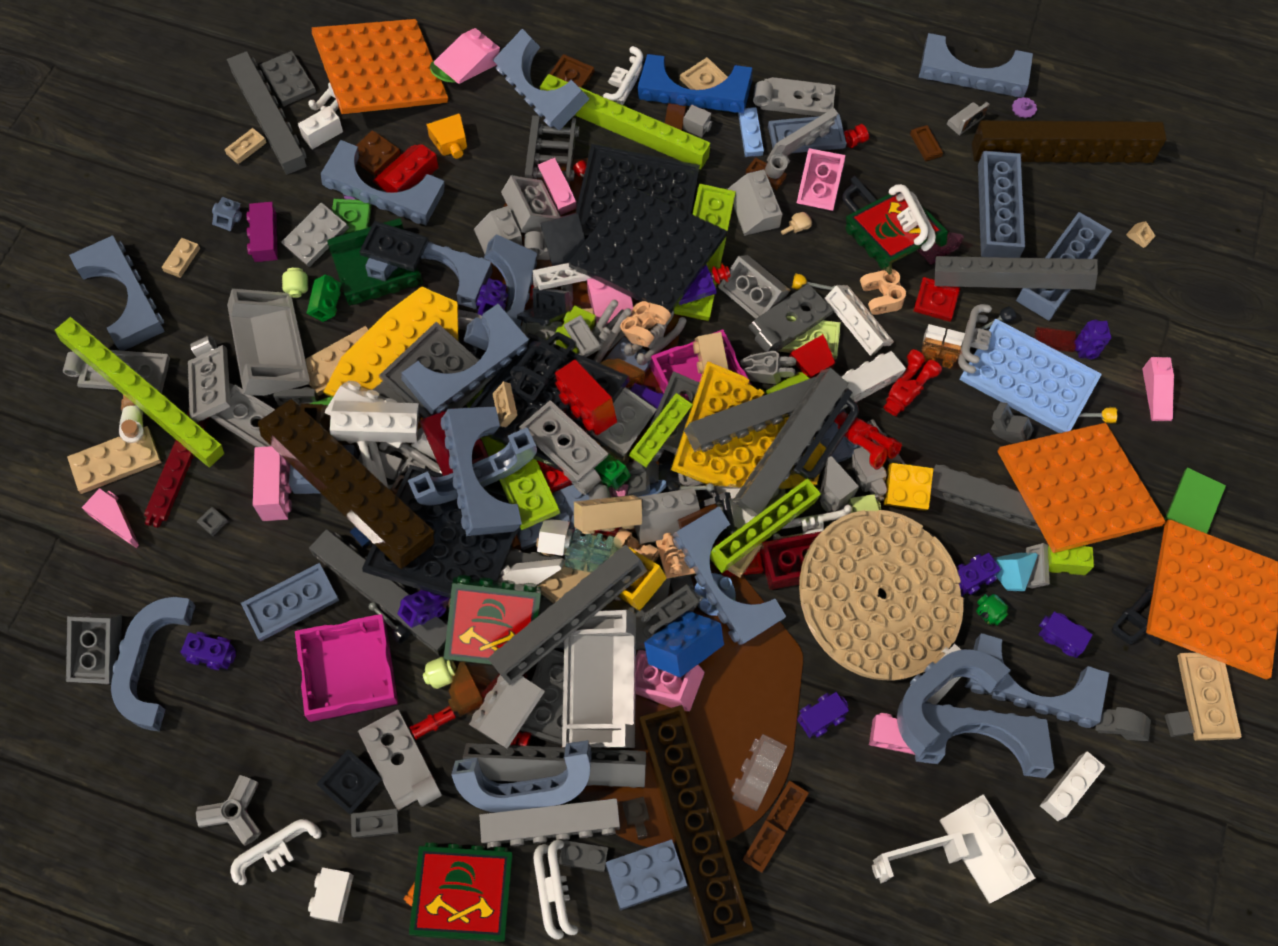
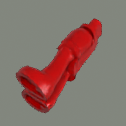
[883,350,942,416]
[833,412,902,469]

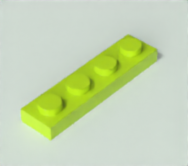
[629,393,693,467]

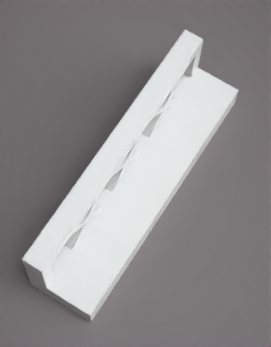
[533,263,591,290]
[824,285,894,356]

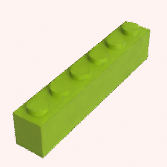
[710,478,821,573]

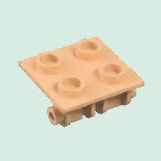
[656,533,696,578]

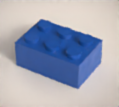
[644,611,724,677]

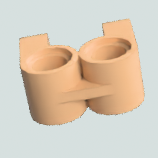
[860,269,906,315]
[620,301,671,347]
[613,528,659,563]

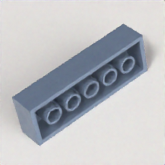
[978,151,1025,258]
[1016,212,1112,321]

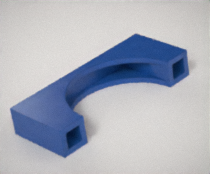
[638,54,752,113]

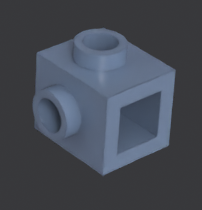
[212,197,242,231]

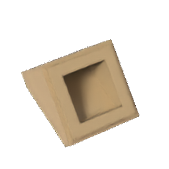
[1126,221,1156,248]

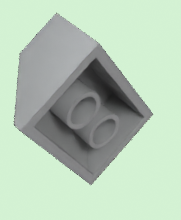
[727,170,782,236]
[501,176,560,233]
[718,255,790,318]
[634,488,700,545]
[469,675,545,748]

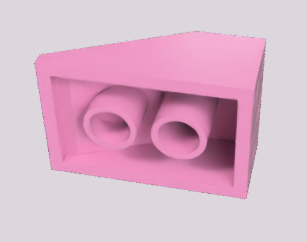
[434,28,500,84]
[797,148,845,211]
[587,278,633,336]
[635,650,705,712]

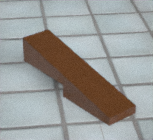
[743,780,809,873]

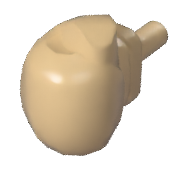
[781,212,812,235]

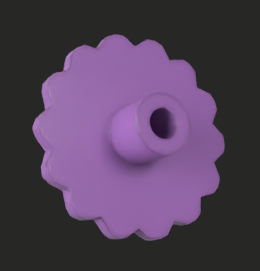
[1012,97,1037,119]

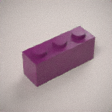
[247,202,278,262]

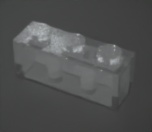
[731,734,787,811]

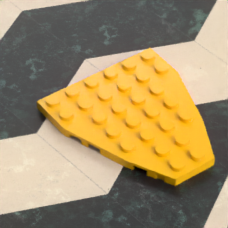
[323,287,459,432]
[671,361,826,489]

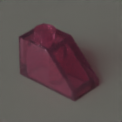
[917,232,964,265]

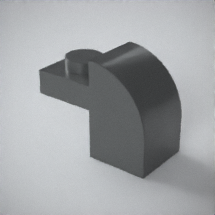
[991,402,1034,444]
[626,459,659,497]
[1096,707,1151,741]

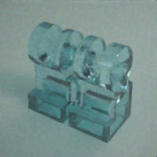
[565,528,615,573]

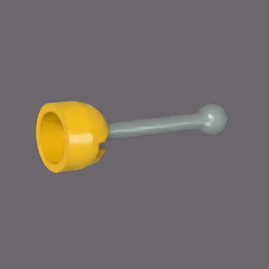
[792,273,835,291]
[1078,407,1117,423]

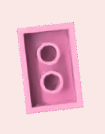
[253,446,292,521]

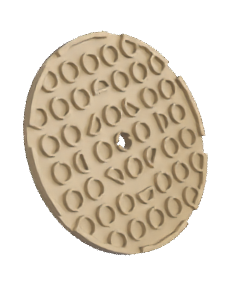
[799,510,963,681]

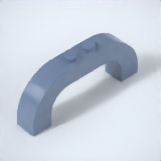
[408,427,537,505]
[111,597,195,731]
[897,649,1011,757]
[452,740,592,813]

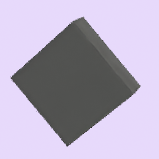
[197,507,228,536]
[1165,711,1195,737]

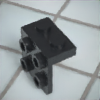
[517,287,570,326]

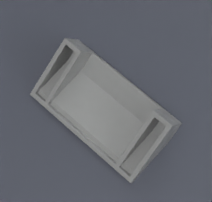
[227,289,310,396]
[562,610,636,748]

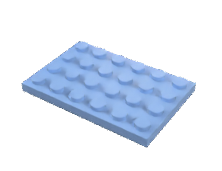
[959,319,1102,433]

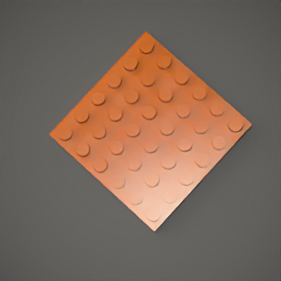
[312,19,448,114]
[998,423,1166,553]
[1146,519,1278,679]

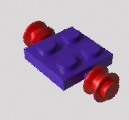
[679,263,731,305]

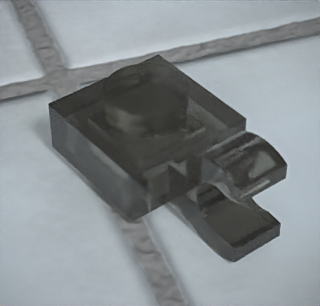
[622,796,650,840]

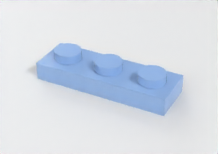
[738,107,764,157]

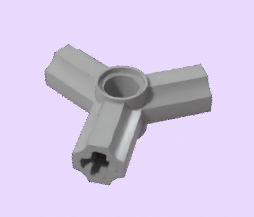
[196,775,261,846]

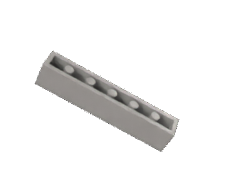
[479,799,620,849]

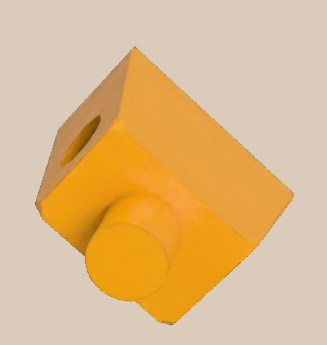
[427,114,467,159]

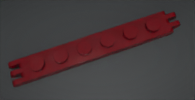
[144,410,210,528]

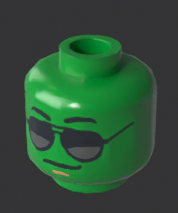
[976,594,1009,626]

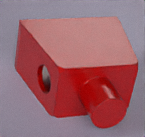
[789,334,835,379]

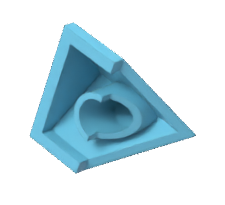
[993,553,1038,591]

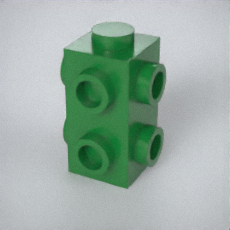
[306,274,341,322]
[594,454,631,491]

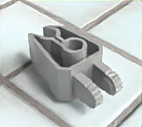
[740,351,796,384]
[852,447,887,502]

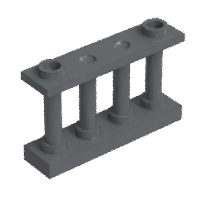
[525,115,580,187]

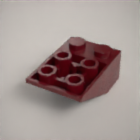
[419,408,488,476]

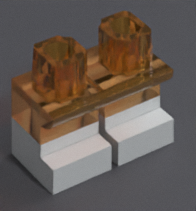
[921,324,965,368]

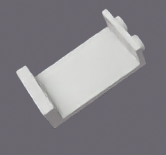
[872,832,969,883]

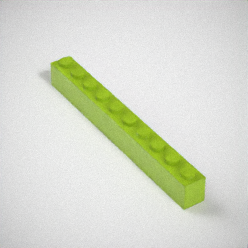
[540,74,711,169]
[55,317,224,468]

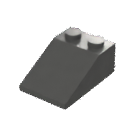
[66,612,122,684]

